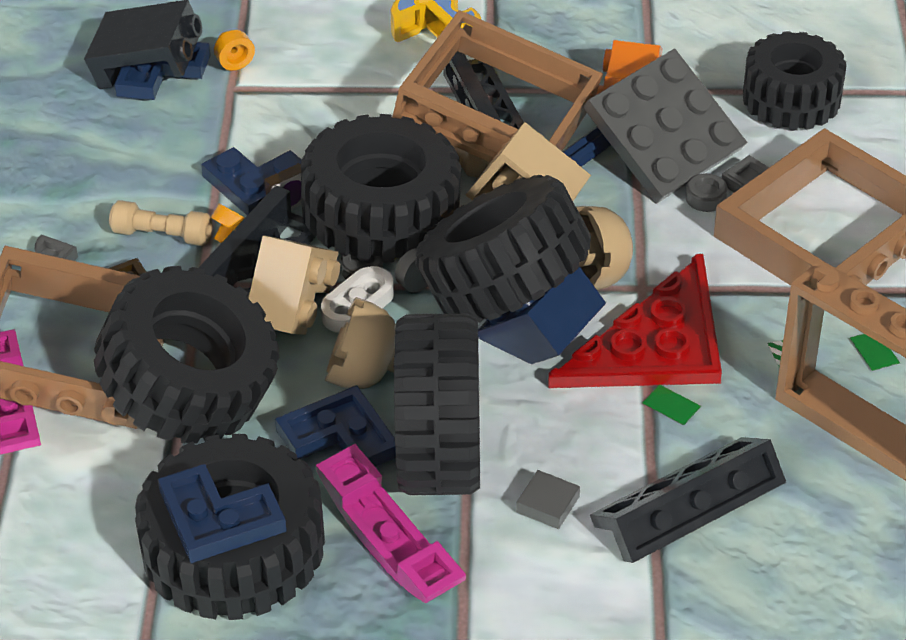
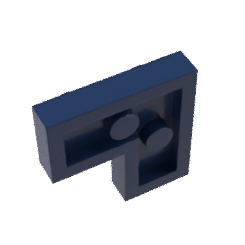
[115,42,211,100]
[201,147,302,215]
[275,385,396,467]
[158,464,287,563]

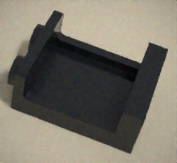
[84,0,202,89]

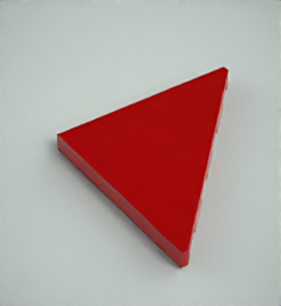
[548,254,722,388]

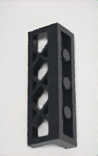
[443,51,524,129]
[199,185,316,293]
[590,437,786,563]

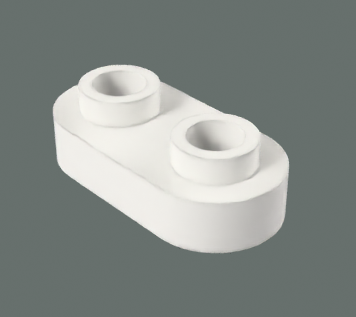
[321,266,394,333]

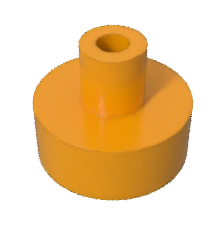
[214,30,255,71]
[211,203,245,243]

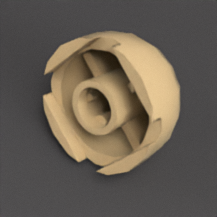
[576,206,633,291]
[325,297,396,389]

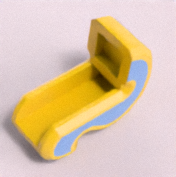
[390,0,481,42]

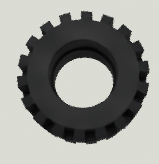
[743,31,847,130]

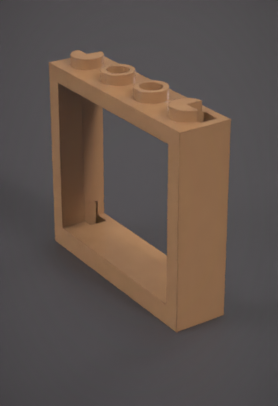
[392,10,603,162]
[714,128,906,286]
[0,246,165,429]
[775,259,906,481]

